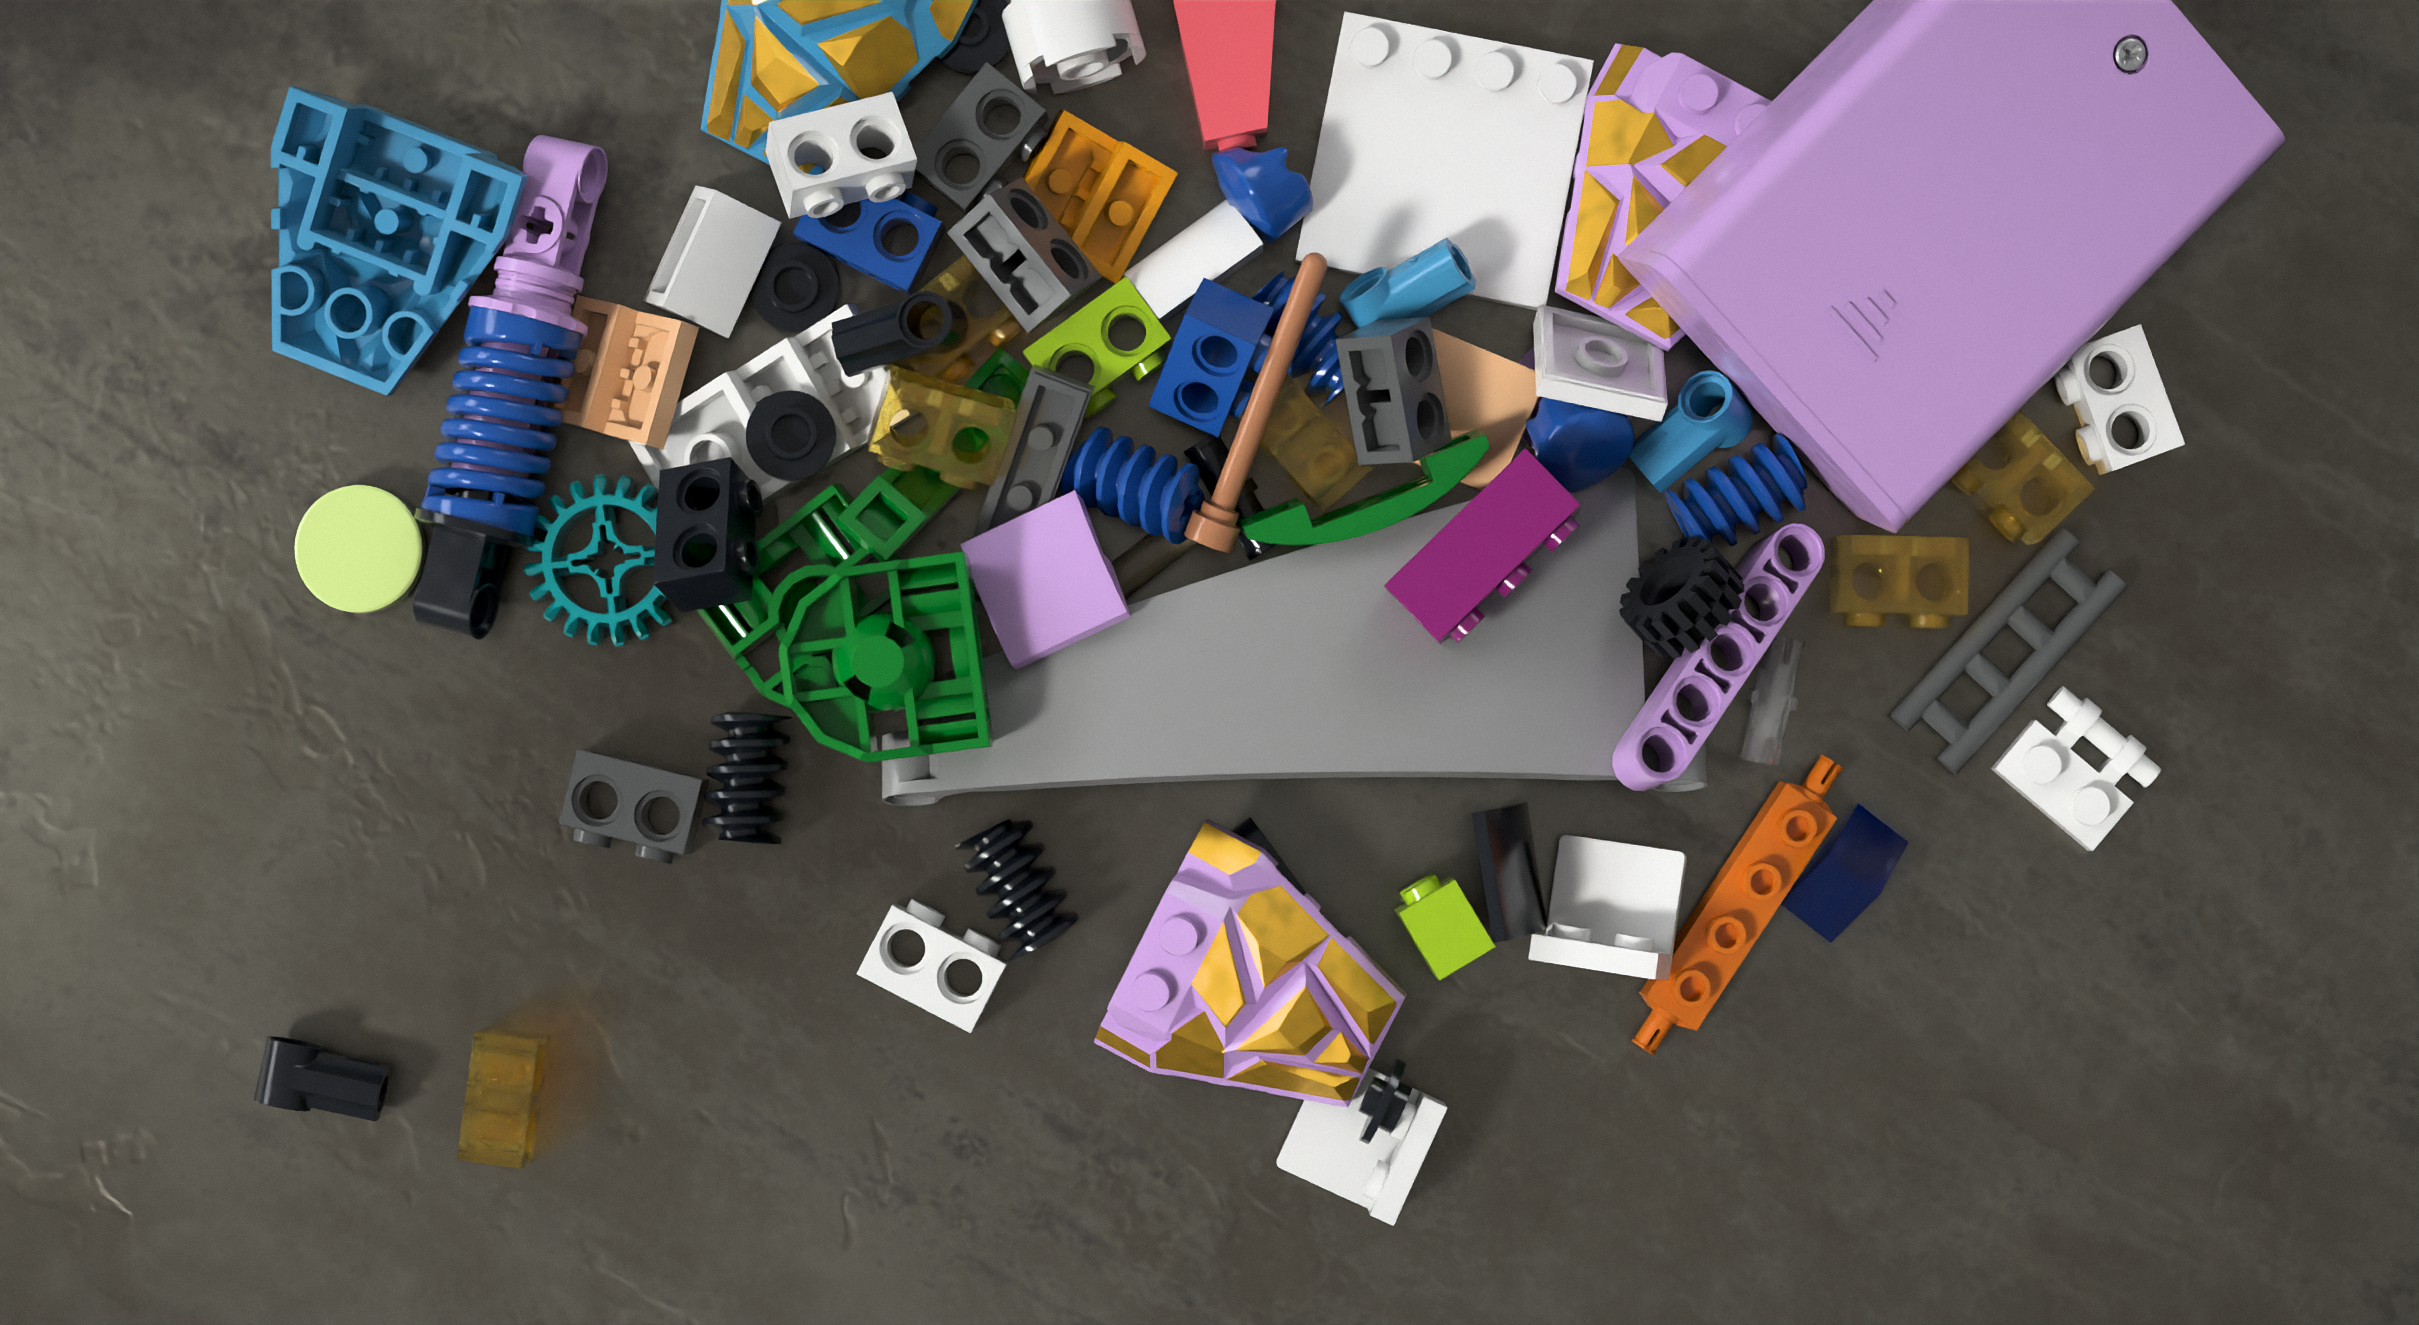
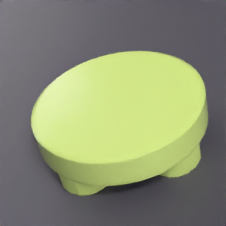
[295,485,426,613]

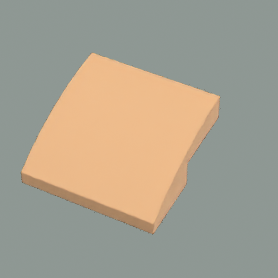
[547,295,699,450]
[1412,328,1539,491]

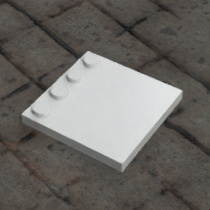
[1295,11,1594,311]

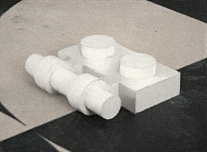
[1990,686,2162,851]

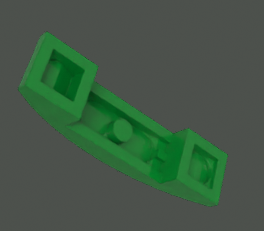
[835,347,1030,562]
[1237,429,1490,545]

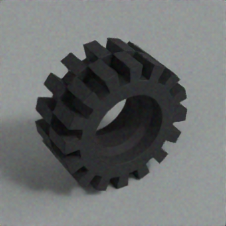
[1619,536,1744,658]

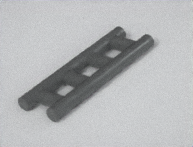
[1890,527,2127,775]

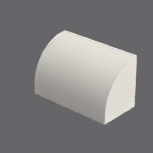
[643,185,781,338]
[1123,200,1264,325]

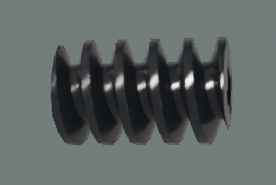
[702,711,792,844]
[954,819,1079,961]

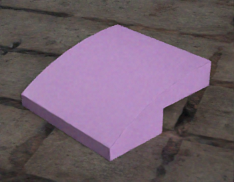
[960,490,1131,670]

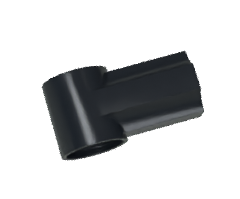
[831,291,968,377]
[254,1036,391,1121]

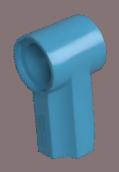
[1338,237,1476,328]
[1629,370,1754,494]

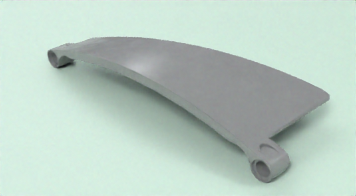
[882,467,1708,806]

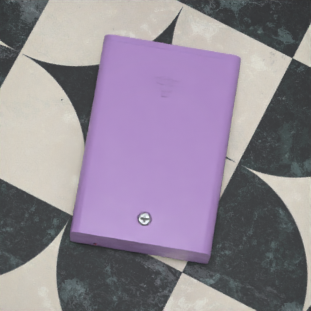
[1617,0,2286,533]

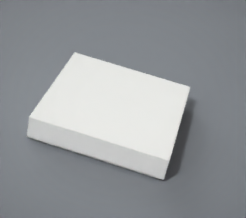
[1533,305,1668,422]

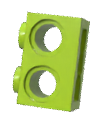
[1022,276,1172,419]
[1394,873,1495,981]

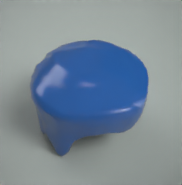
[1212,146,1313,243]
[1526,397,1634,492]

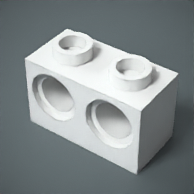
[765,92,917,219]
[2054,324,2185,475]
[856,899,1009,1033]

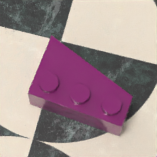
[1384,448,1581,644]

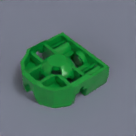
[696,483,918,708]
[778,551,994,763]

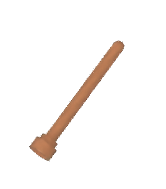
[1184,252,1328,553]

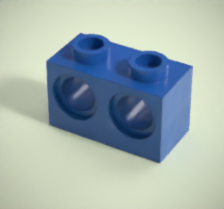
[793,170,946,296]
[1148,278,1274,437]

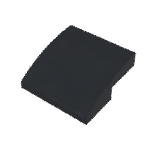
[1472,802,1547,943]

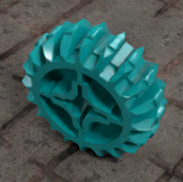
[523,474,673,647]

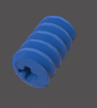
[1251,269,1354,410]
[1061,426,1205,544]
[1664,433,1807,547]

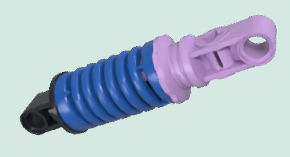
[413,135,608,640]

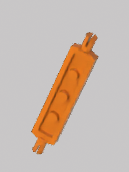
[1631,754,1844,1056]

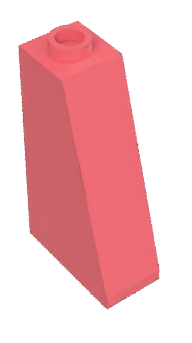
[1172,0,1276,151]

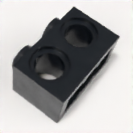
[653,457,763,613]

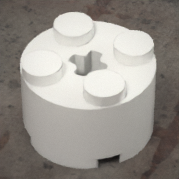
[1002,0,1146,95]

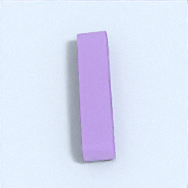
[1612,523,1825,791]

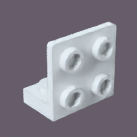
[1528,835,1687,980]
[1276,1068,1447,1226]

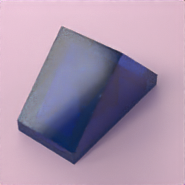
[1780,803,1909,943]

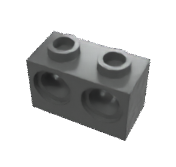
[914,62,1049,215]
[947,177,1102,333]
[1335,317,1452,465]
[559,749,710,864]

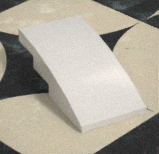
[628,303,919,505]

